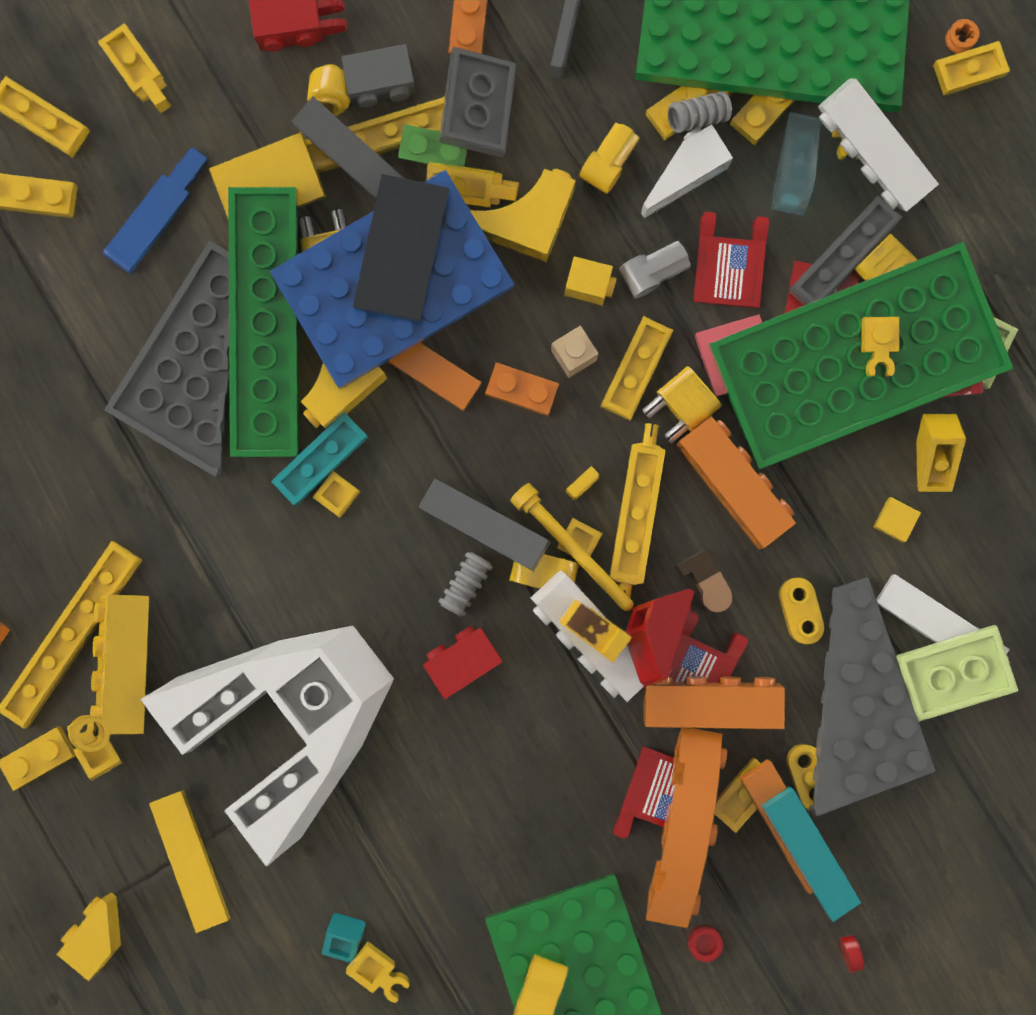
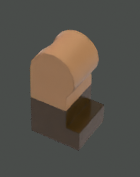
[674,548,732,612]

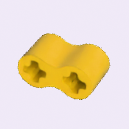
[509,554,579,589]
[513,955,568,1015]

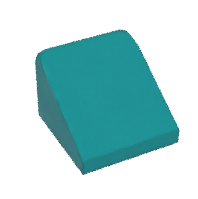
[321,913,366,963]

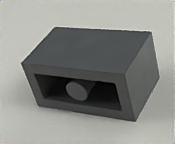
[341,44,416,108]

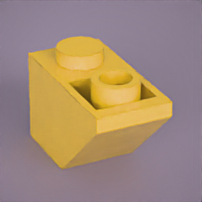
[57,892,121,981]

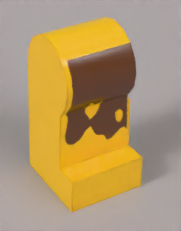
[559,599,632,663]

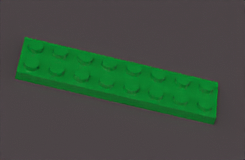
[228,187,299,457]

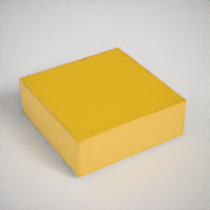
[566,466,599,500]
[313,471,361,518]
[873,497,921,543]
[557,518,602,556]

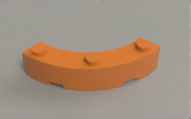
[646,728,727,928]

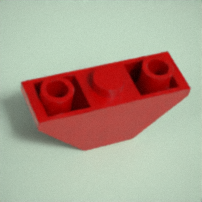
[626,588,694,686]

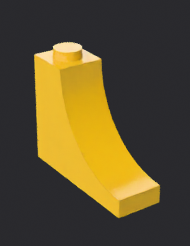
[470,169,576,263]
[301,363,387,429]

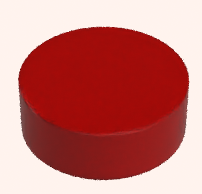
[688,925,723,962]
[839,935,864,973]

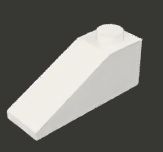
[641,124,733,218]

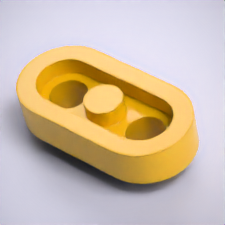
[779,578,824,644]
[787,744,817,811]

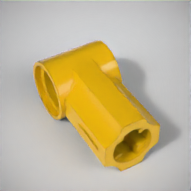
[579,123,639,194]

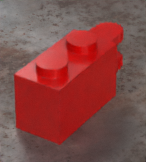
[249,0,347,52]

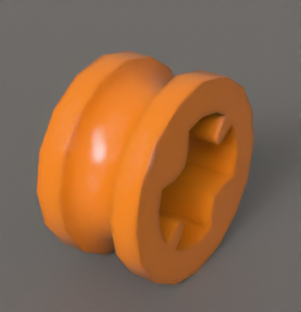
[945,19,980,54]

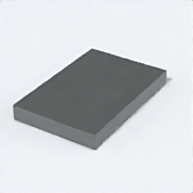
[439,47,517,158]

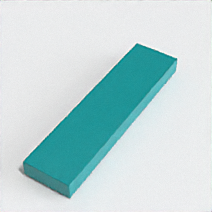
[761,786,861,922]

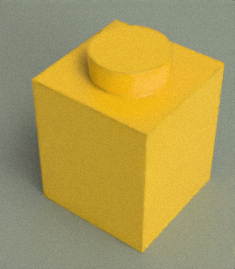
[564,256,617,306]

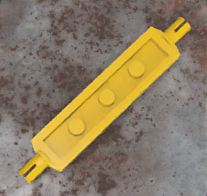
[610,423,666,597]

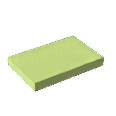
[896,625,1018,722]

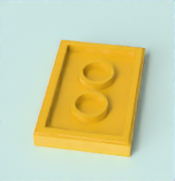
[209,132,326,218]

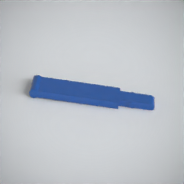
[103,147,209,274]

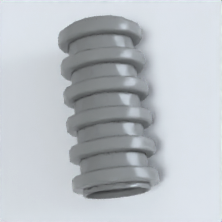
[668,91,732,133]
[438,552,493,617]

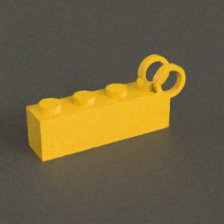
[68,595,149,752]

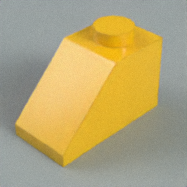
[916,414,966,492]

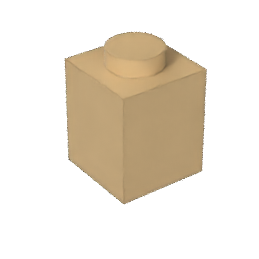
[551,325,598,378]

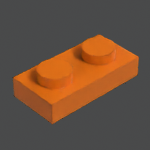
[449,0,488,57]
[485,362,559,416]

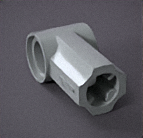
[619,241,691,299]

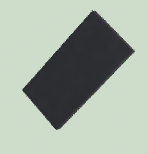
[353,174,449,323]

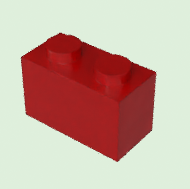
[423,625,503,699]

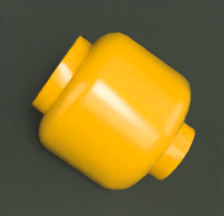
[307,64,350,116]

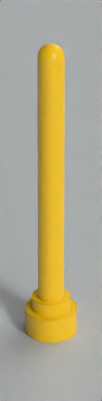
[510,483,633,611]

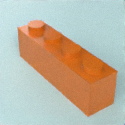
[676,416,796,550]
[643,676,785,729]

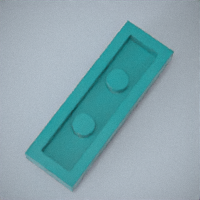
[271,412,369,506]

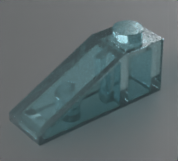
[771,112,821,216]

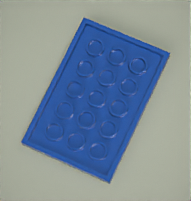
[270,170,514,389]

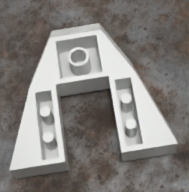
[141,626,394,867]

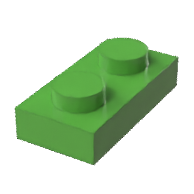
[398,124,467,167]

